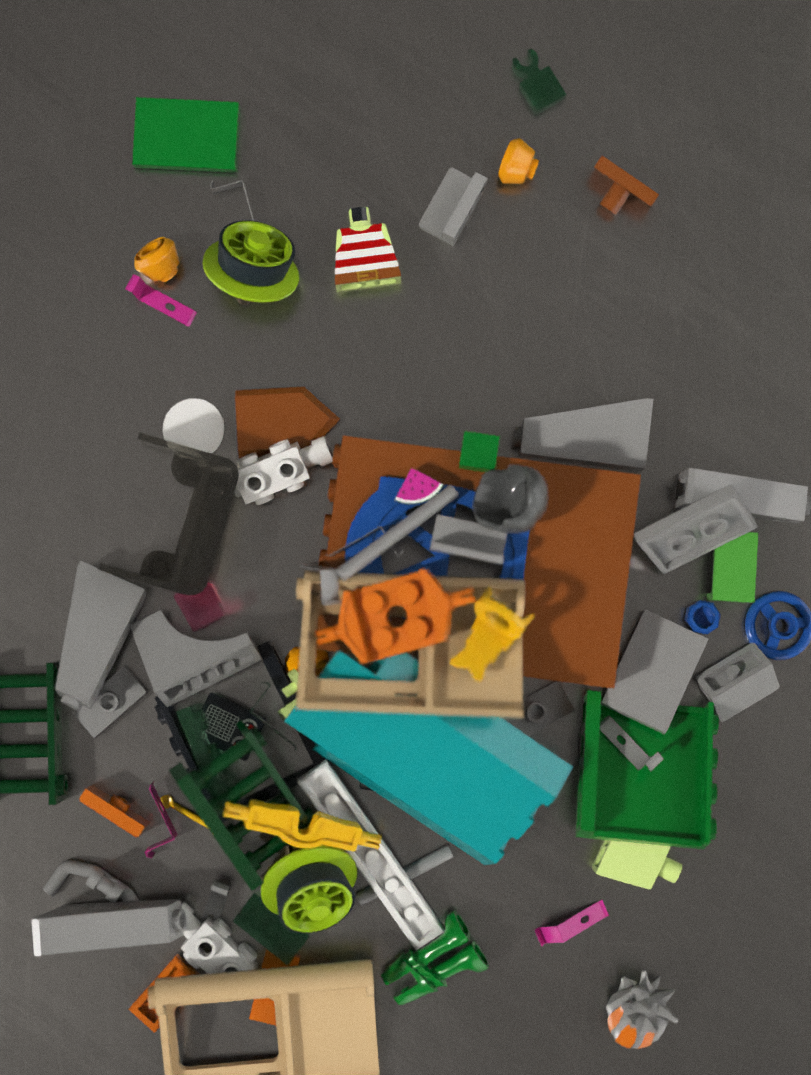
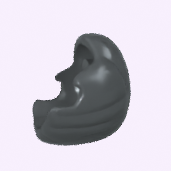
[473,465,548,534]

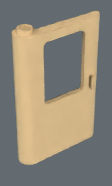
[296,571,525,718]
[148,959,380,1075]

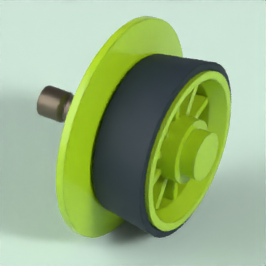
[203,220,299,305]
[260,846,357,934]

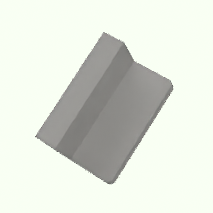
[419,167,488,246]
[429,514,507,565]
[694,643,780,722]

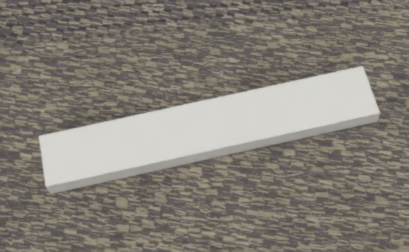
[297,759,445,951]

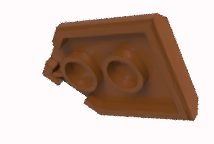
[235,387,340,459]

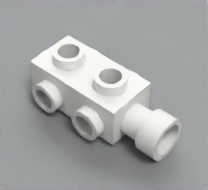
[229,436,333,505]
[181,901,259,974]

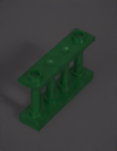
[0,662,68,805]
[169,720,314,891]

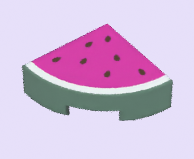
[395,468,443,505]

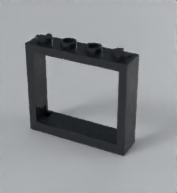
[154,641,333,822]

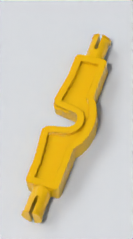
[223,800,381,851]

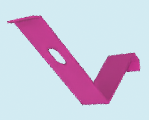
[125,274,197,327]
[144,781,178,859]
[535,900,609,947]

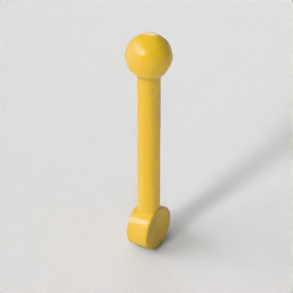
[160,794,207,828]

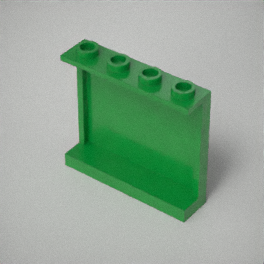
[575,690,719,850]

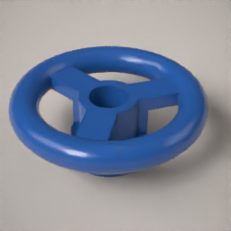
[745,591,811,660]

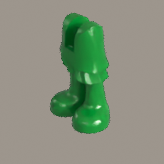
[380,910,489,1006]

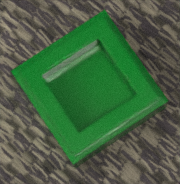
[459,431,500,472]

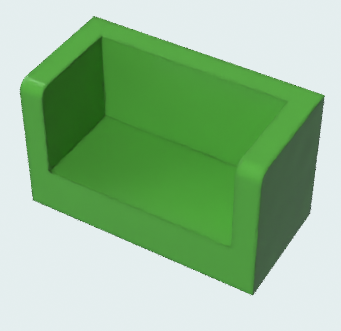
[706,532,758,603]

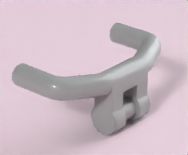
[43,860,140,904]

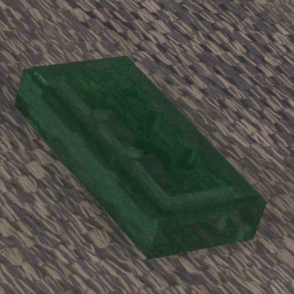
[233,893,310,966]

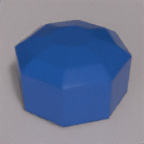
[684,600,721,634]

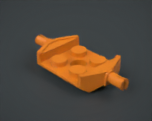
[315,569,476,664]

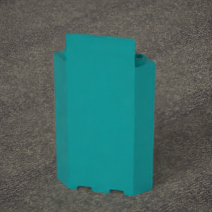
[284,650,573,865]

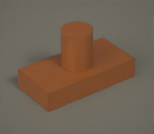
[594,156,659,215]

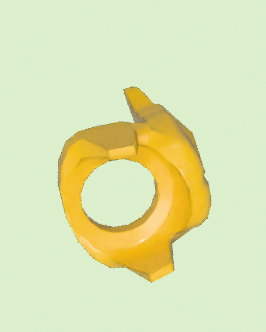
[450,587,535,682]

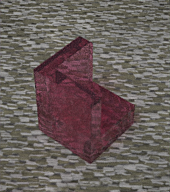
[173,580,228,632]

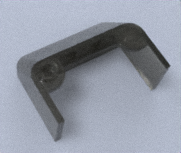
[99,433,239,596]

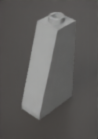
[513,398,654,471]
[673,468,811,523]
[55,561,147,710]
[31,899,187,955]

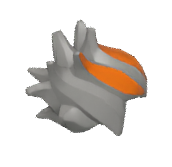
[606,970,679,1049]

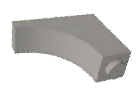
[129,610,263,707]

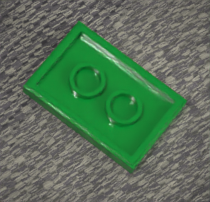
[132,97,240,173]

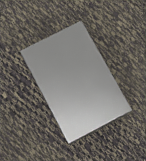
[634,484,758,574]
[601,609,709,735]

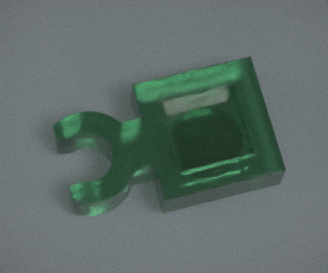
[512,48,566,116]

